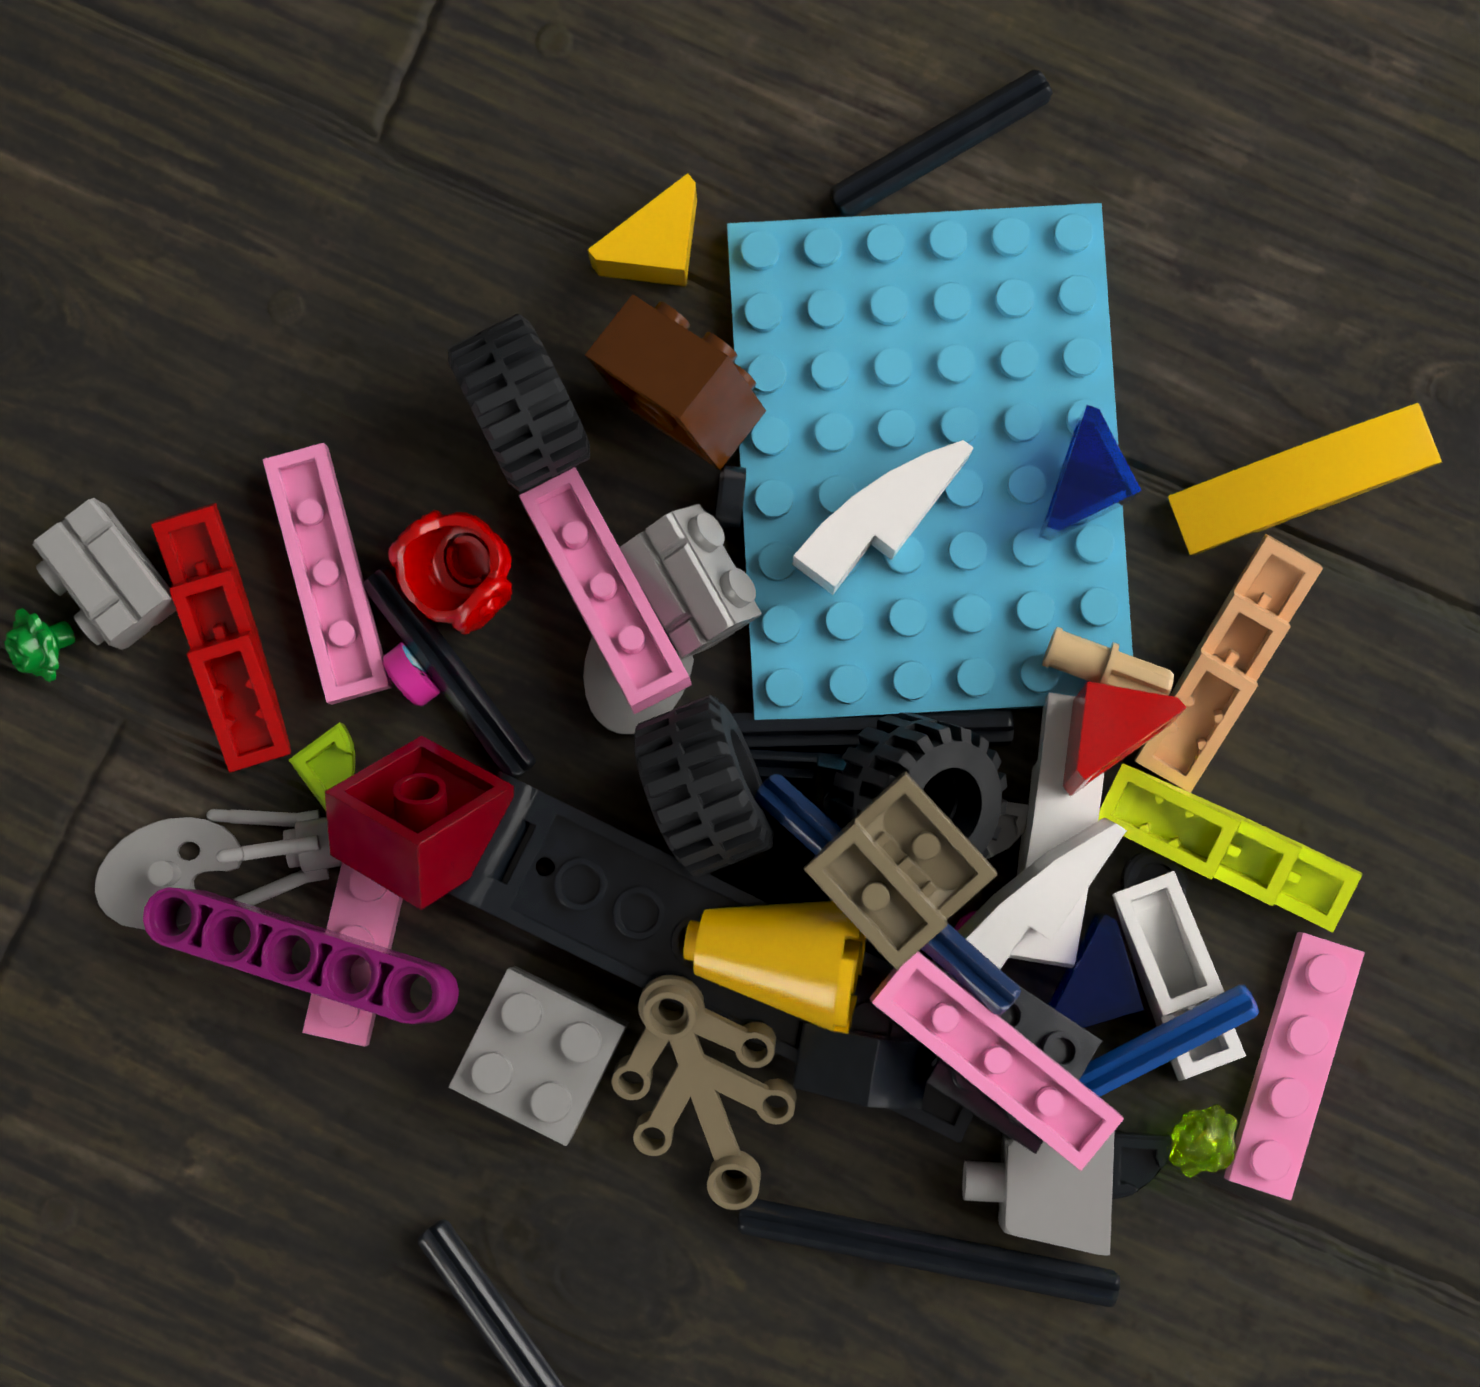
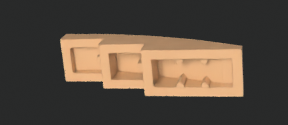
[1135,534,1323,793]

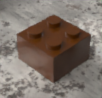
[585,294,766,470]

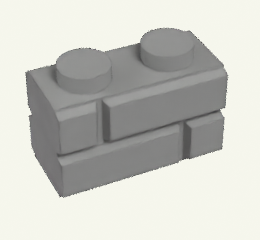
[32,498,177,650]
[619,504,762,659]

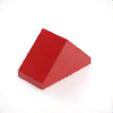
[1063,681,1186,797]

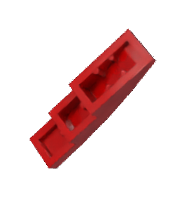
[151,503,292,773]

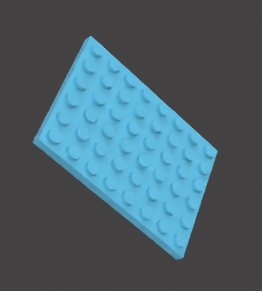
[727,203,1133,720]

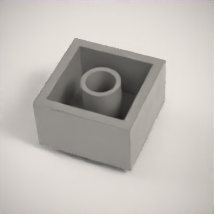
[449,966,629,1146]

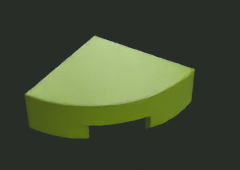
[289,722,356,811]

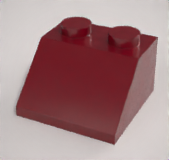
[325,735,514,910]

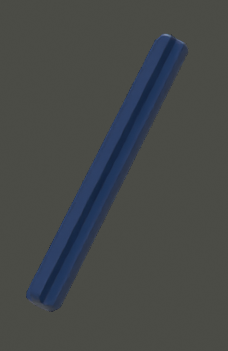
[754,773,1021,1016]

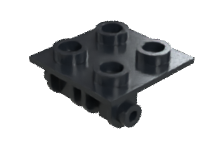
[925,985,1102,1154]

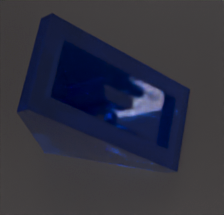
[1039,405,1141,541]
[1047,914,1144,1028]

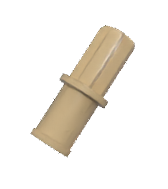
[1042,627,1174,696]

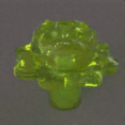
[1169,1104,1238,1177]

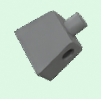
[962,1131,1115,1256]

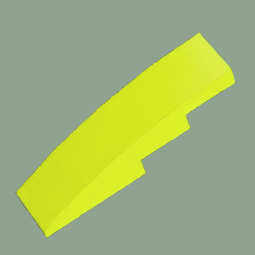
[1098,763,1362,933]

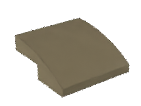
[804,771,998,970]

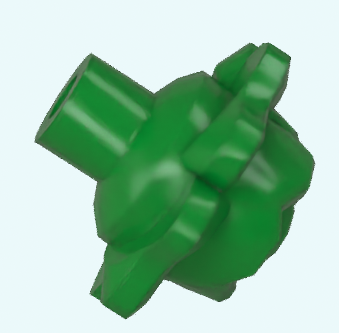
[4,608,75,682]

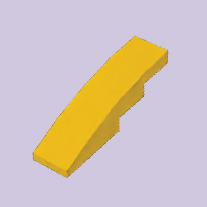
[1168,403,1442,555]

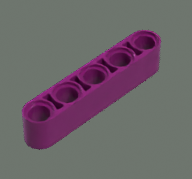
[143,887,459,1024]

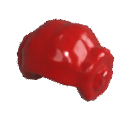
[388,510,512,635]

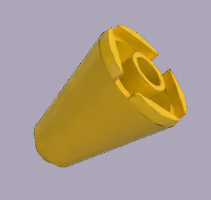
[683,901,866,1034]

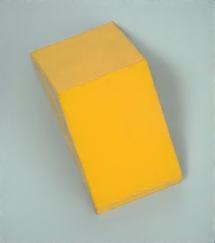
[587,173,697,286]

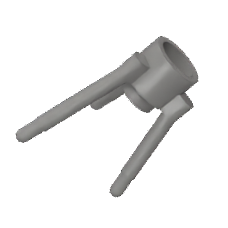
[206,809,342,906]

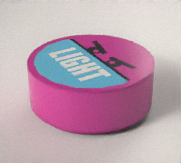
[382,643,441,707]

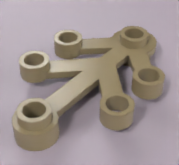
[612,975,797,1210]

